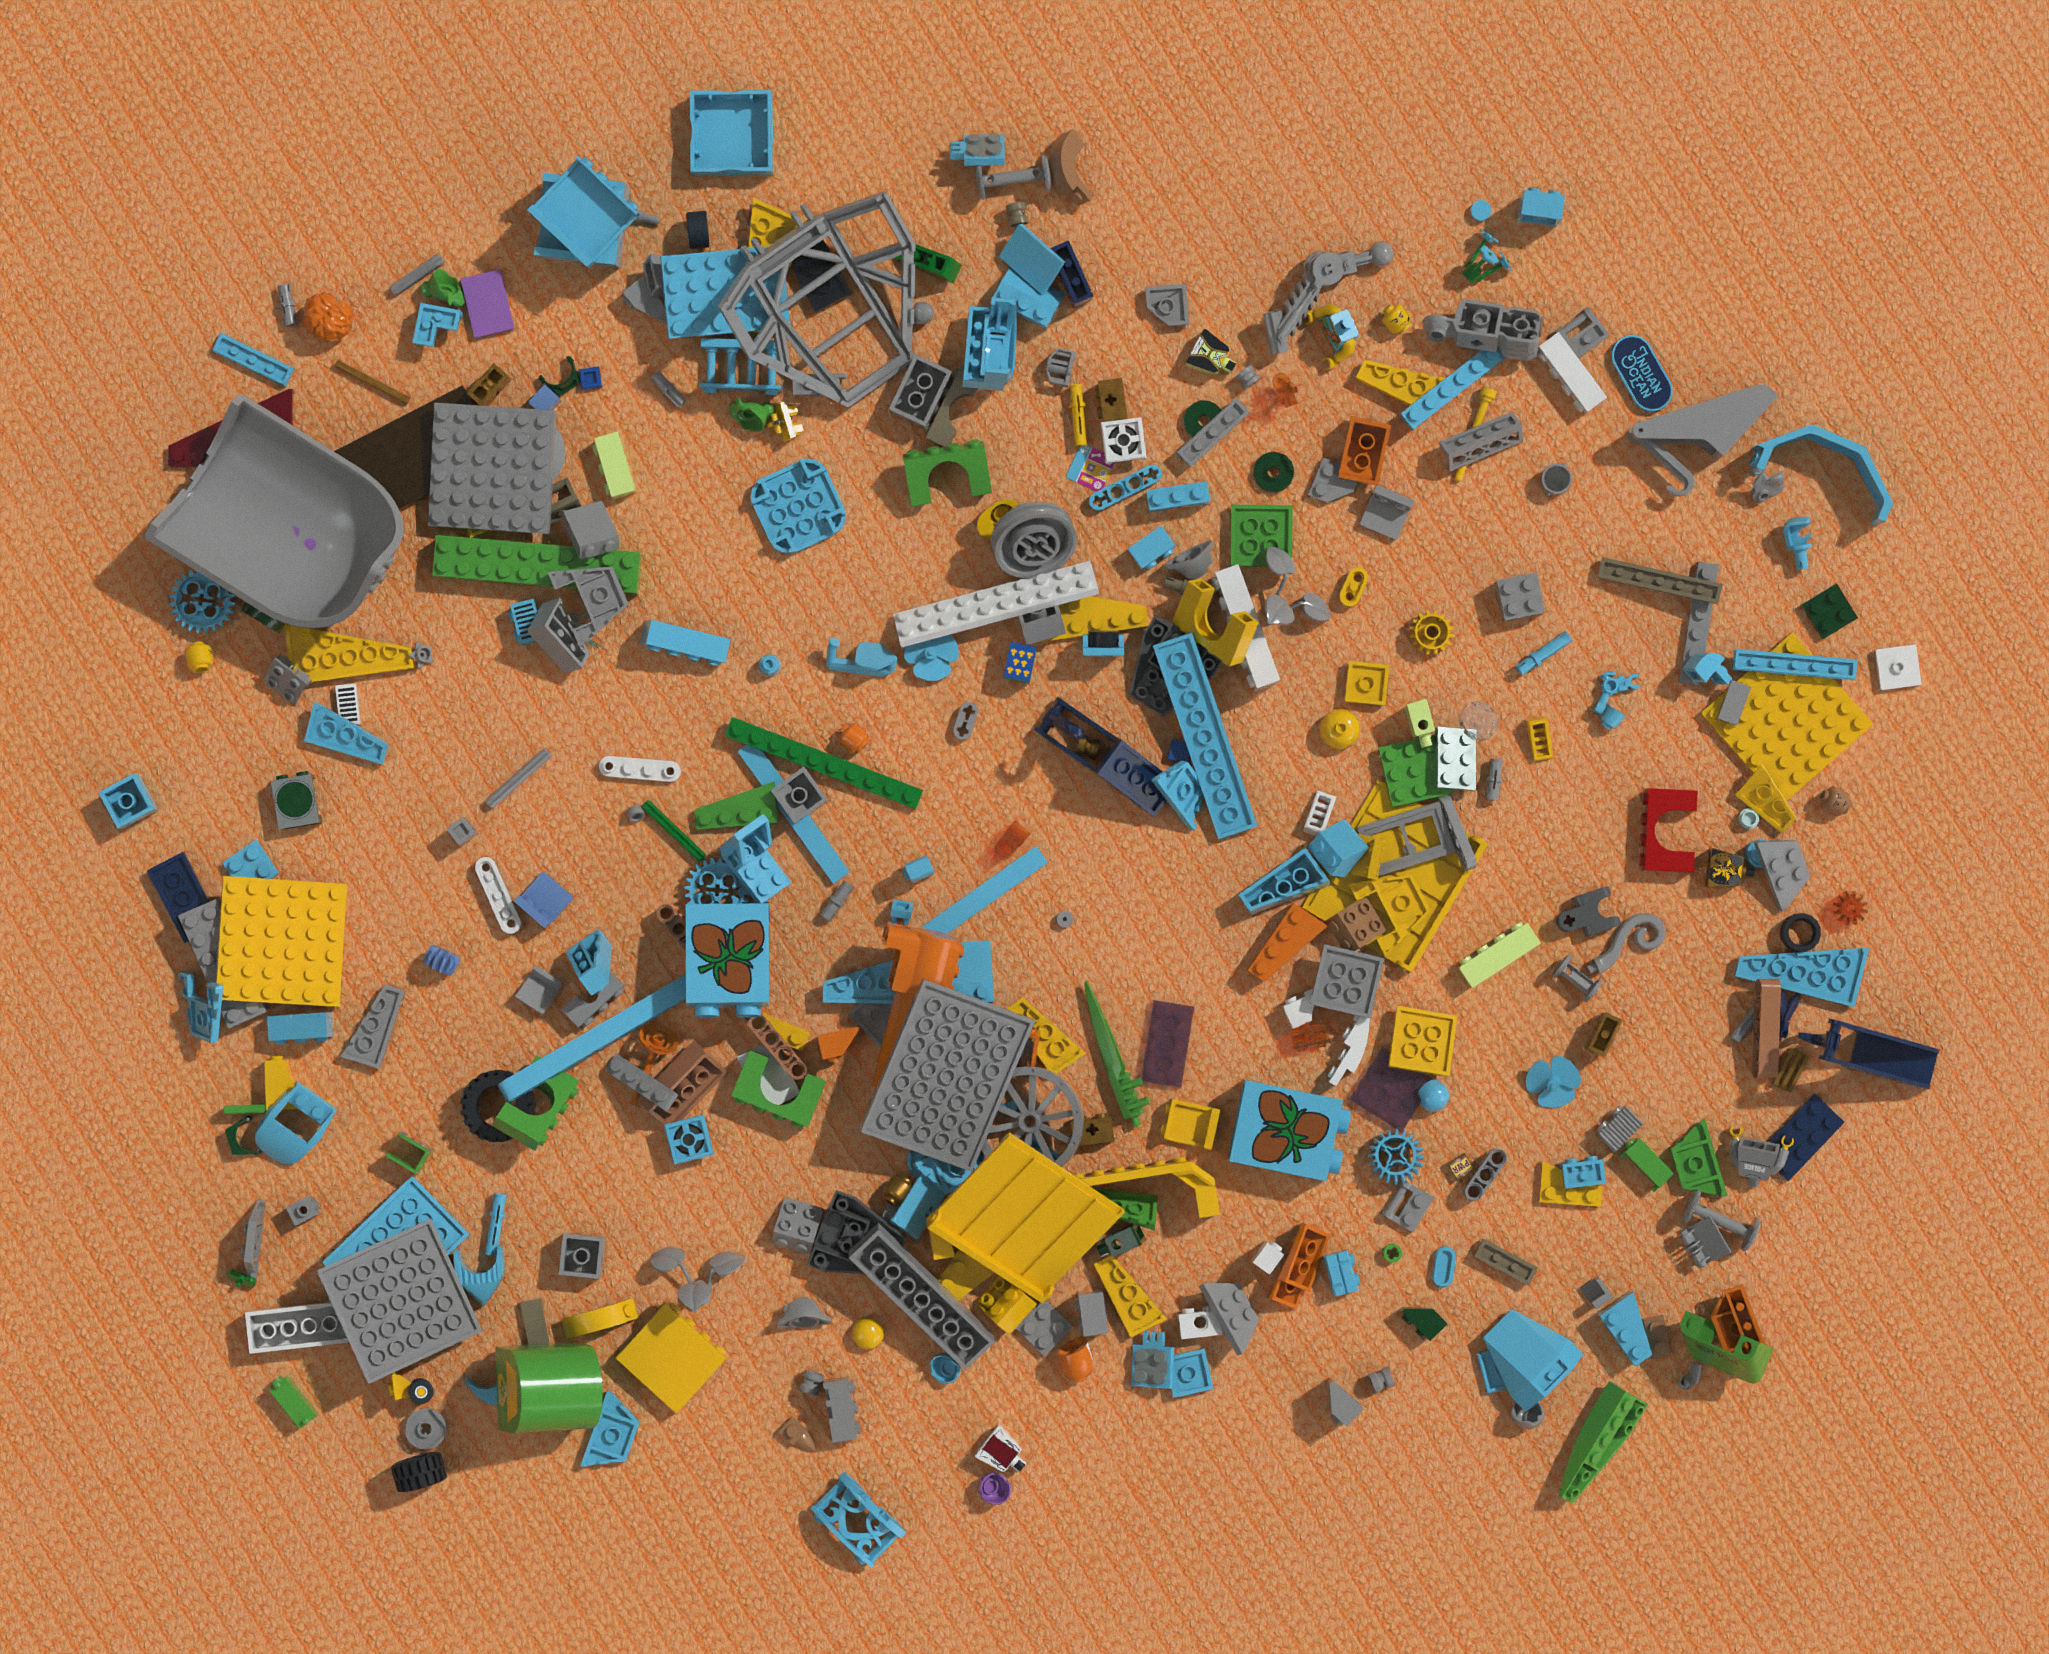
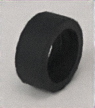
[1780,913,1821,952]

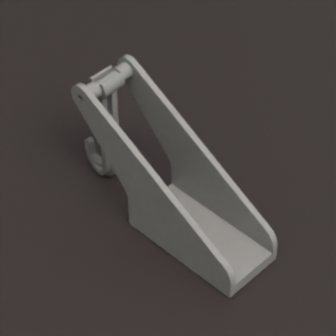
[1627,384,1778,497]

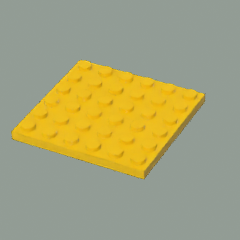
[1700,632,1874,801]
[216,876,347,1007]

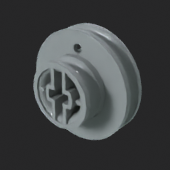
[991,502,1077,578]

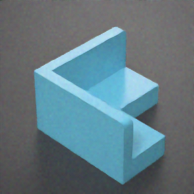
[412,303,463,348]

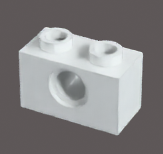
[1251,1240,1284,1275]
[1178,1306,1222,1339]

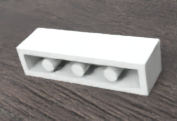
[1537,332,1607,414]

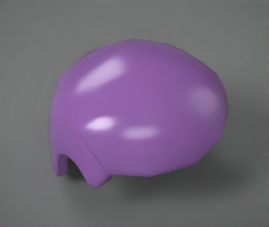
[978,1472,1011,1505]

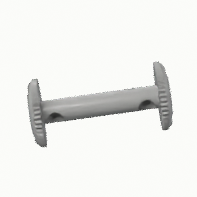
[976,155,1051,200]
[1682,1190,1761,1251]

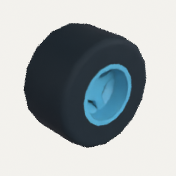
[686,211,710,249]

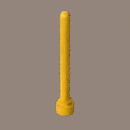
[1454,387,1497,482]

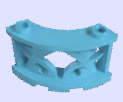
[810,1472,907,1568]

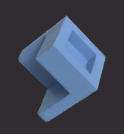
[529,384,561,410]

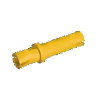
[1069,384,1087,447]

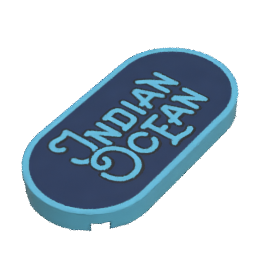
[1611,335,1673,412]

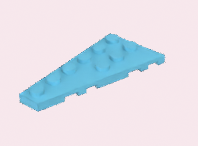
[1734,948,1869,1007]
[822,960,895,1004]

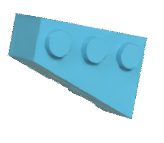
[1597,1291,1652,1366]

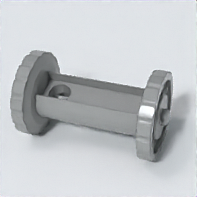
[1552,954,1603,1002]

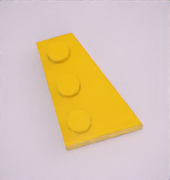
[1735,764,1796,834]

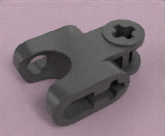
[1556,887,1621,937]

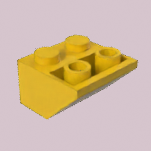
[975,1276,1037,1335]

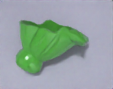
[420,269,465,307]
[729,397,775,432]

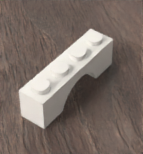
[1282,988,1314,1029]

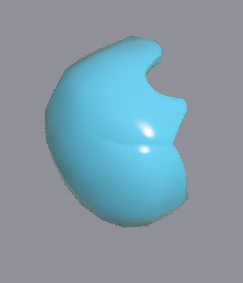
[1418,1079,1449,1113]
[929,1352,961,1384]

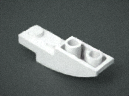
[1327,1015,1370,1086]

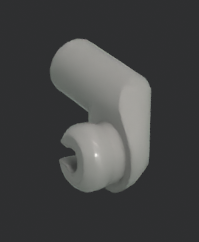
[1678,1363,1703,1390]

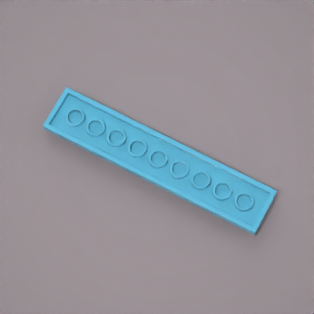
[1153,632,1258,839]

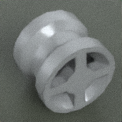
[1236,365,1261,390]

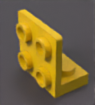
[1348,834,1386,880]

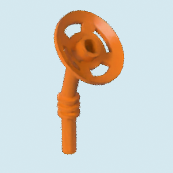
[629,1024,679,1106]

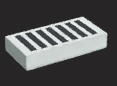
[335,683,361,725]

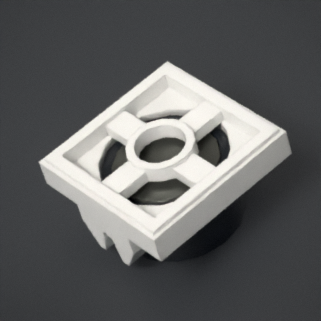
[1101,417,1147,464]

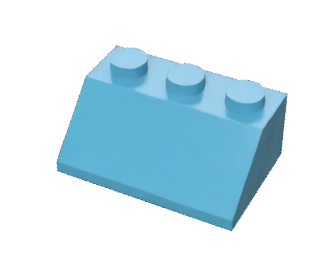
[993,267,1065,330]

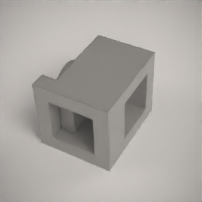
[286,1196,321,1226]

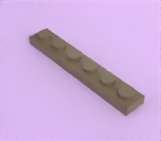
[1598,557,1723,605]

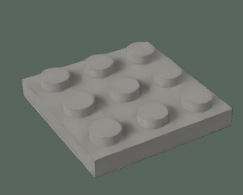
[1310,944,1384,1019]

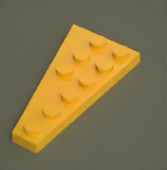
[284,624,415,683]

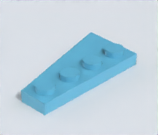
[304,701,389,764]

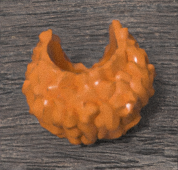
[302,291,354,342]

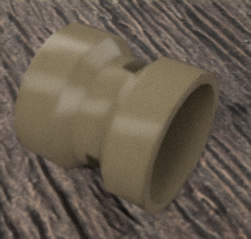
[1006,202,1029,227]

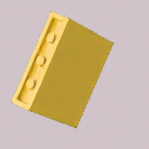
[616,1302,727,1414]

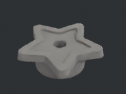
[409,642,433,668]

